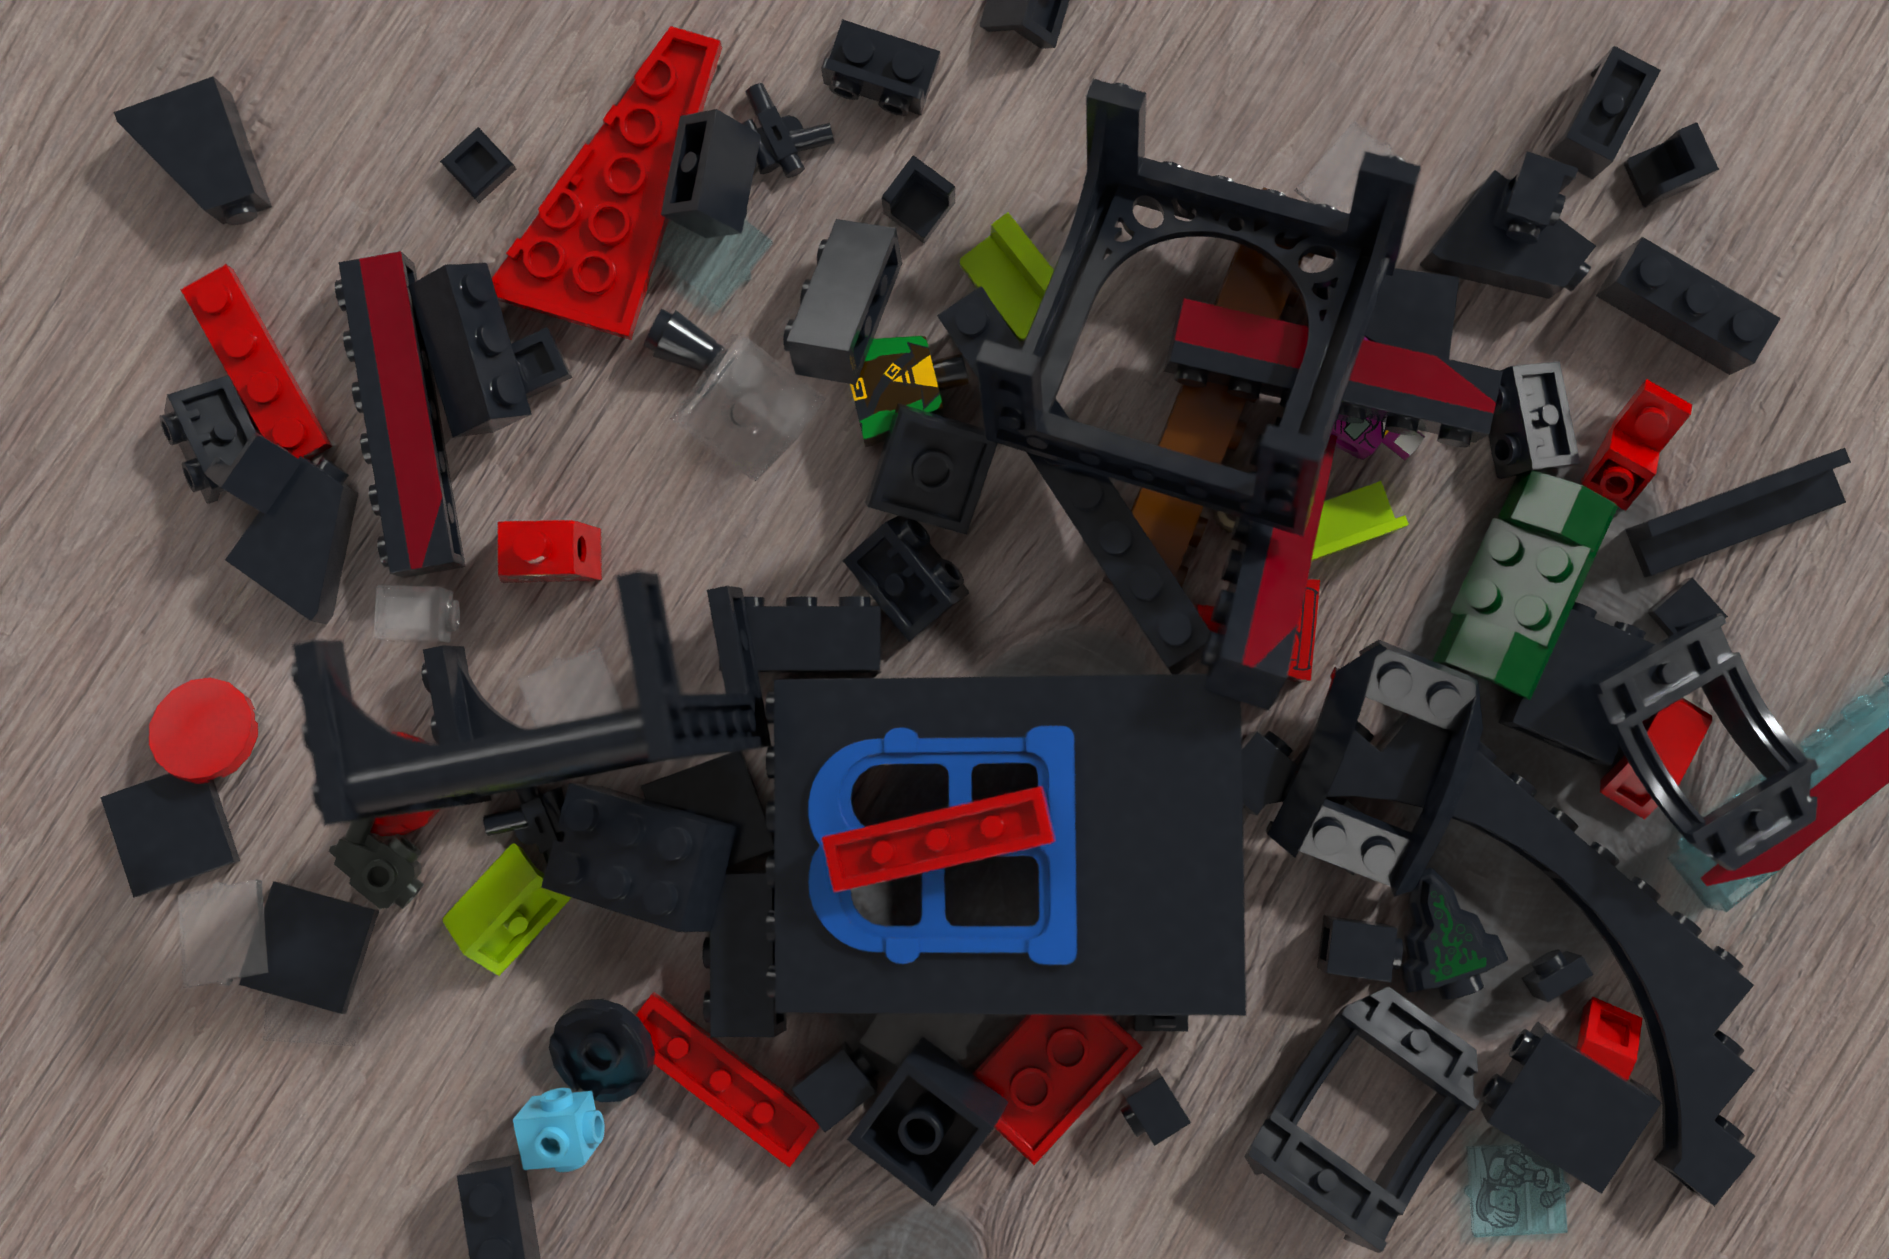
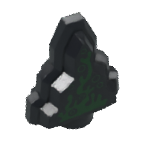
[1400,867,1509,1000]

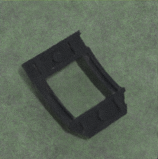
[1593,614,1819,871]
[1266,639,1483,897]
[1244,987,1479,1253]

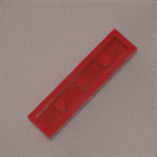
[180,264,333,460]
[821,786,1056,893]
[636,992,820,1168]

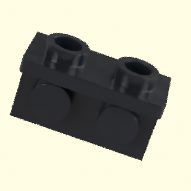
[821,19,940,116]
[1488,361,1580,479]
[159,375,256,504]
[842,516,969,642]

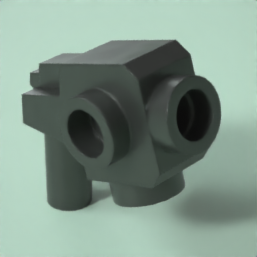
[329,818,424,909]

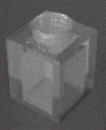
[374,585,460,643]

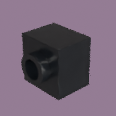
[1120,1068,1191,1146]

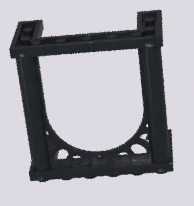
[977,79,1422,537]
[291,570,772,826]

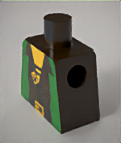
[850,336,969,447]

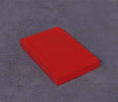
[971,1014,1143,1165]

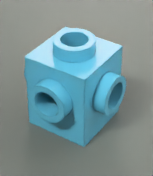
[513,1088,605,1172]

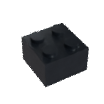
[847,1036,1009,1207]

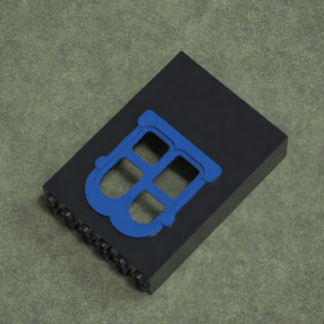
[765,674,1246,1016]

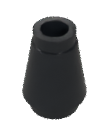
[643,309,725,375]

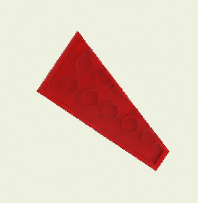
[492,26,722,340]

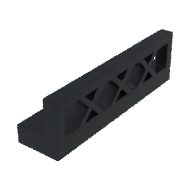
[1625,448,1851,578]

